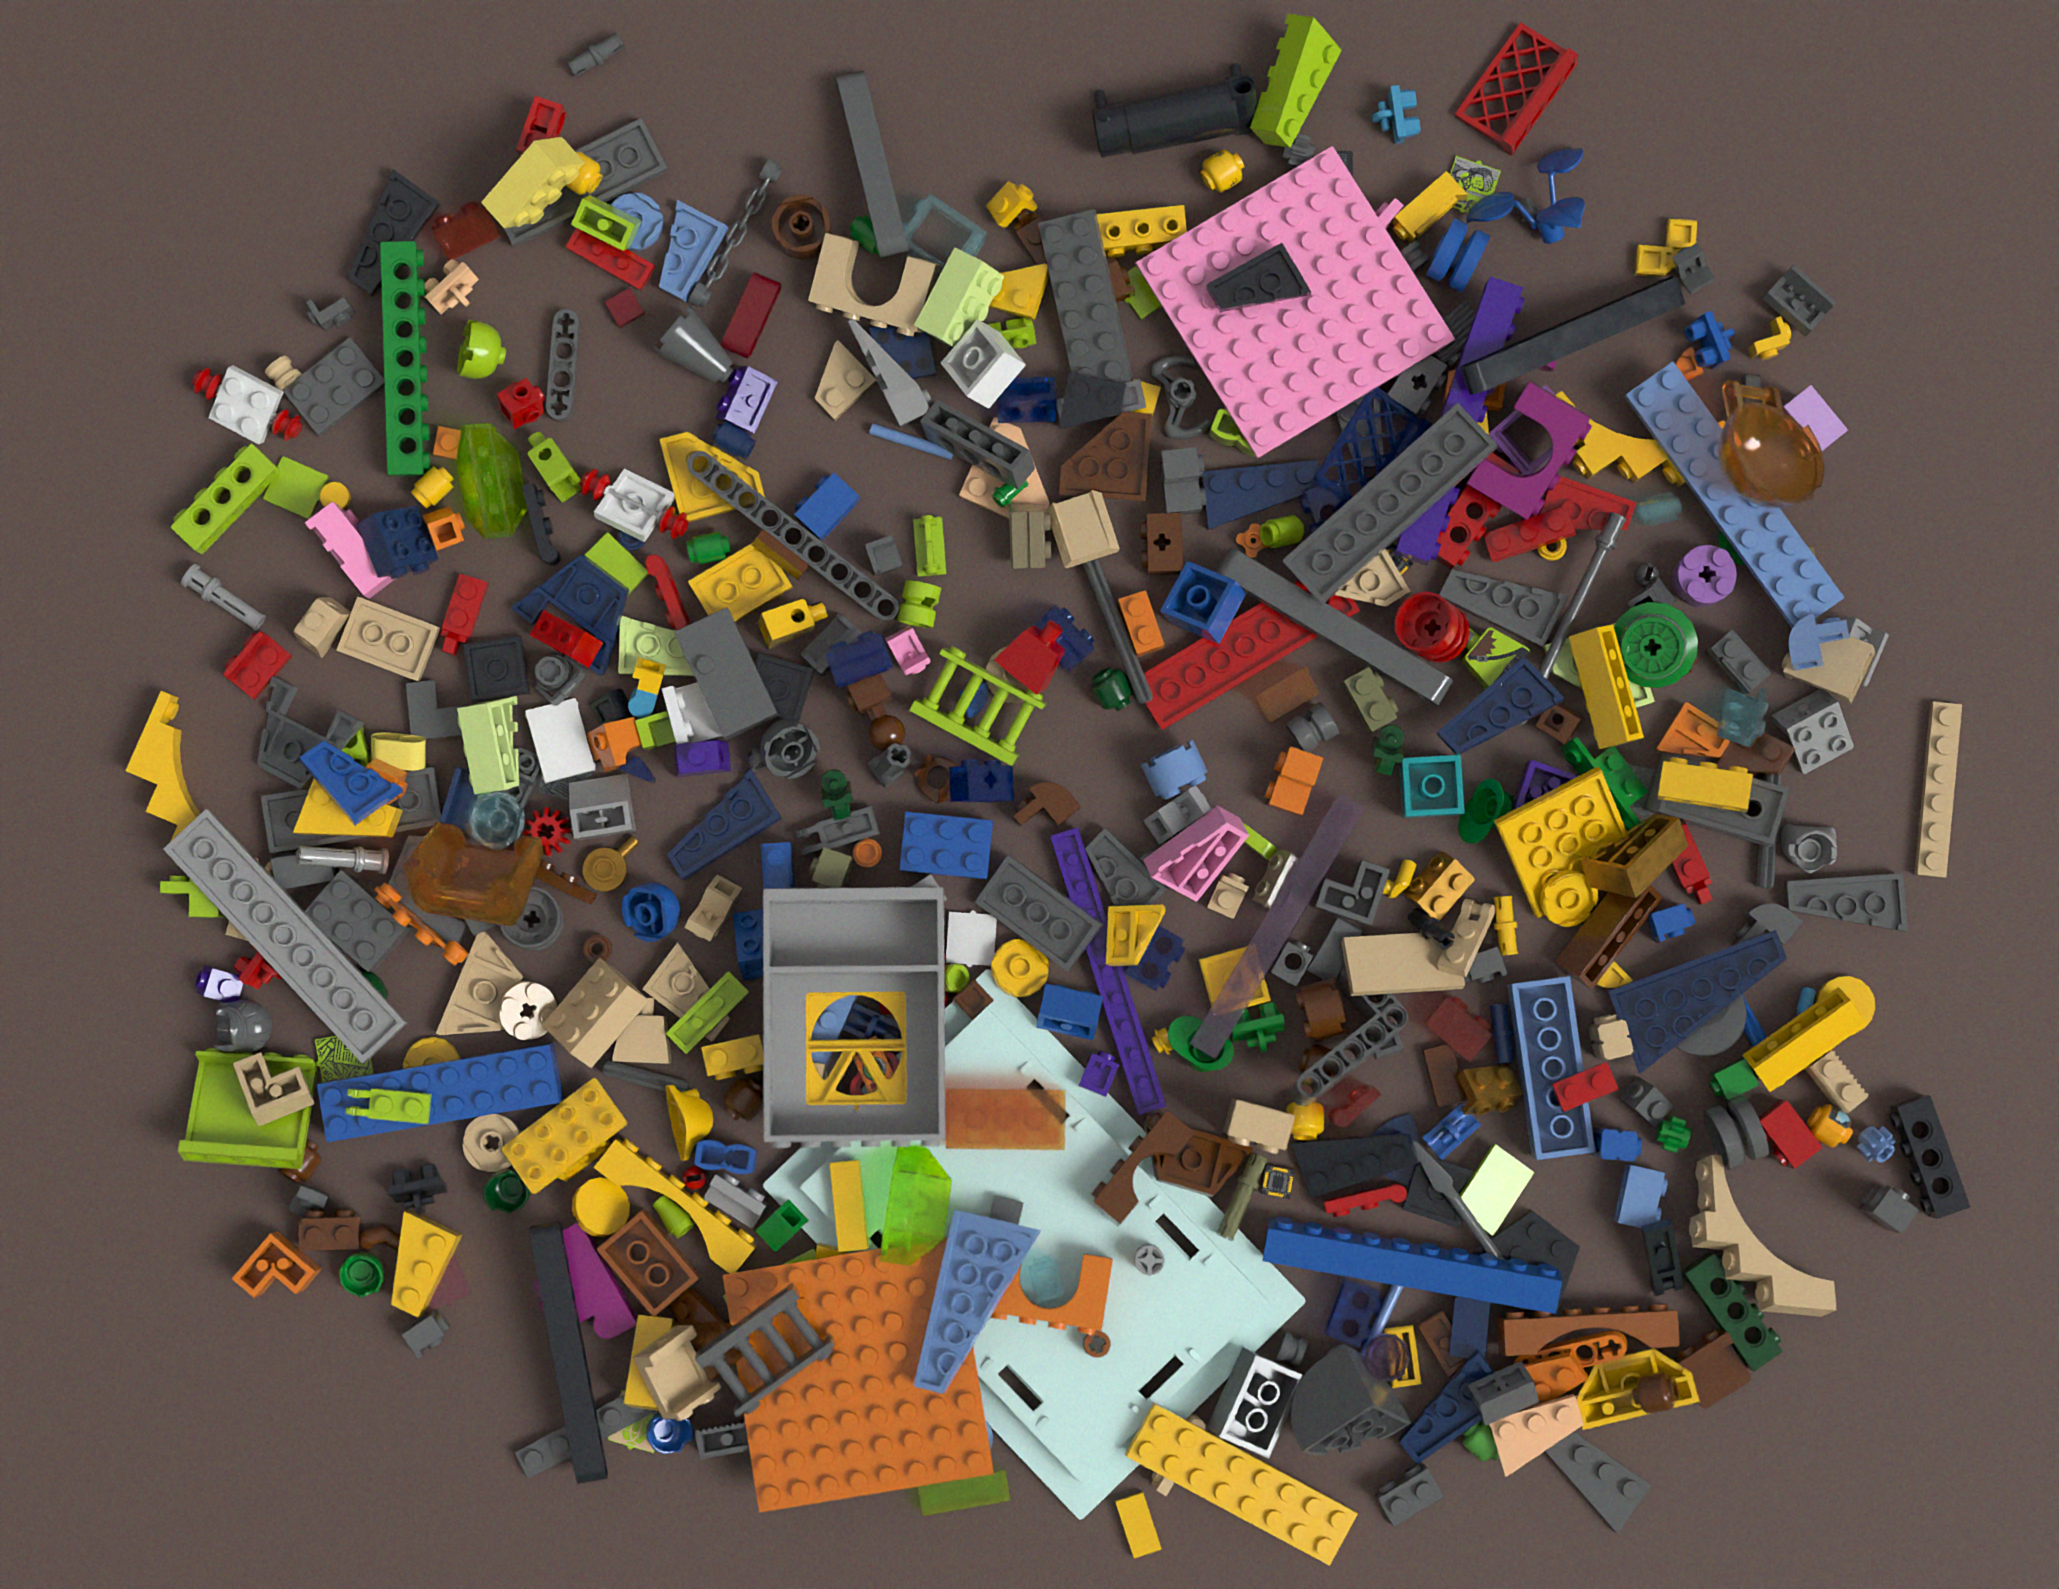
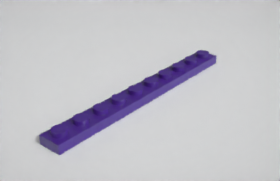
[1050,827,1166,1115]

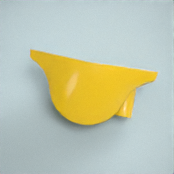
[665,1085,713,1161]

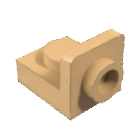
[1207,872,1249,919]

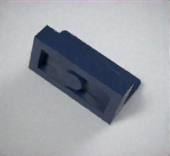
[440,766,485,832]
[1449,1296,1492,1358]

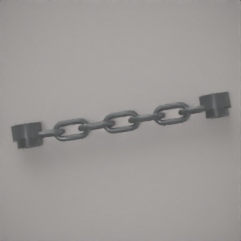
[688,157,783,308]

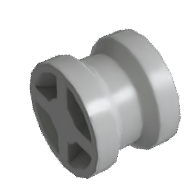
[1134,1244,1165,1275]

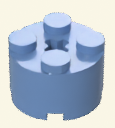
[1140,739,1208,800]

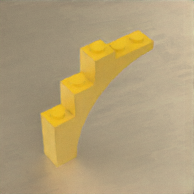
[1556,391,1741,487]

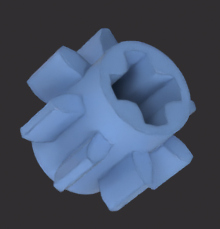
[1857,1126,1895,1162]

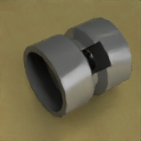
[1285,702,1339,753]

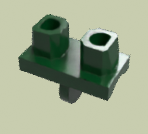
[1372,724,1404,775]
[821,769,853,821]

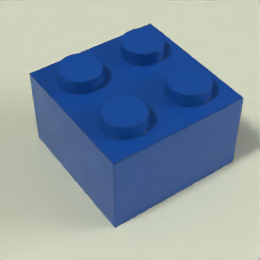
[1160,561,1246,644]

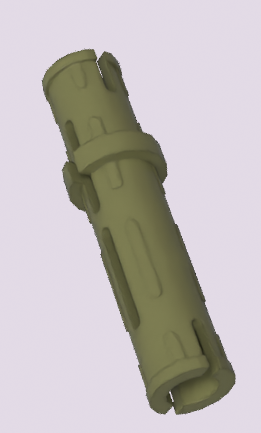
[1216,1153,1268,1241]

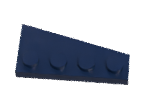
[667,769,782,881]
[1399,1349,1495,1464]

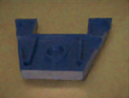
[511,554,629,676]

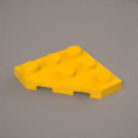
[660,432,765,522]

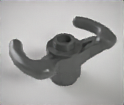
[1151,354,1213,440]

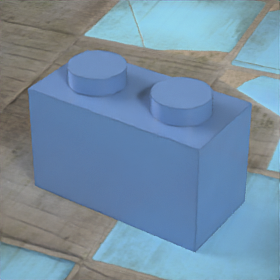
[1613,1164,1668,1228]

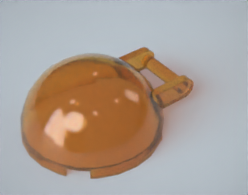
[1718,380,1825,508]

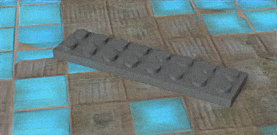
[1282,403,1498,605]

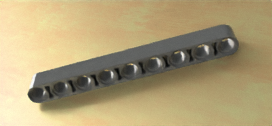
[687,451,899,621]
[1216,548,1453,706]

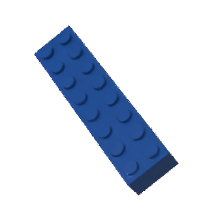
[317,1042,564,1142]

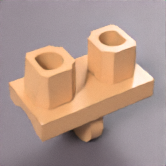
[425,259,479,314]

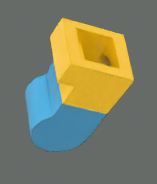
[628,657,666,718]

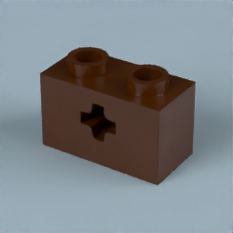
[1140,513,1183,575]

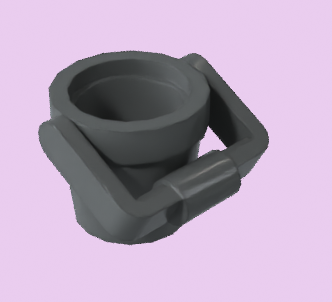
[534,654,586,706]

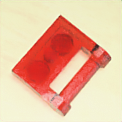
[1329,1084,1381,1127]

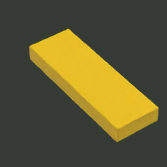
[829,1159,869,1252]

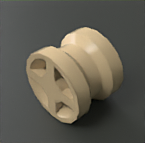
[264,355,302,391]

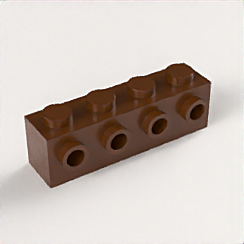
[1555,884,1663,990]

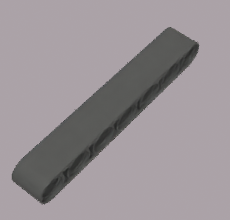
[836,71,909,258]

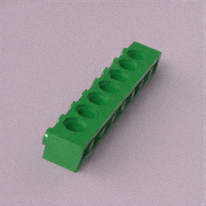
[380,241,430,477]

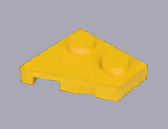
[988,264,1049,320]
[1106,904,1166,966]

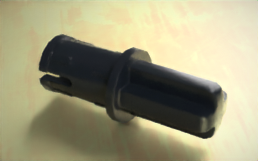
[1408,908,1455,949]

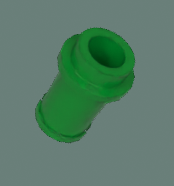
[991,480,1029,508]

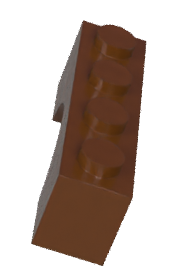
[1091,1110,1195,1227]

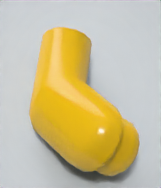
[1382,859,1416,898]

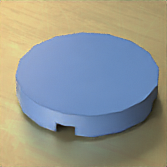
[610,192,663,251]

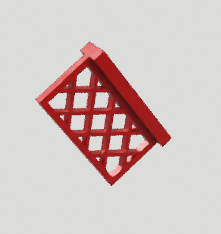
[1455,22,1578,156]

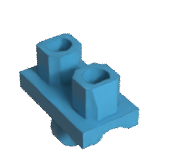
[1371,85,1421,144]

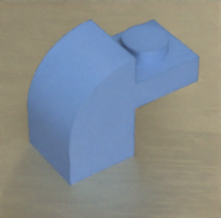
[1789,614,1850,671]

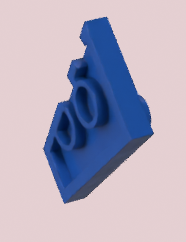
[299,741,402,826]

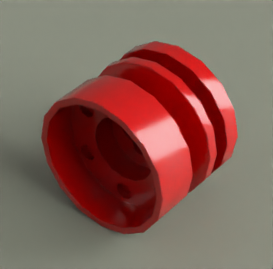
[1394,591,1470,663]

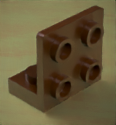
[298,1208,361,1251]

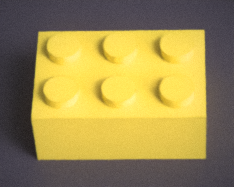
[481,137,585,228]

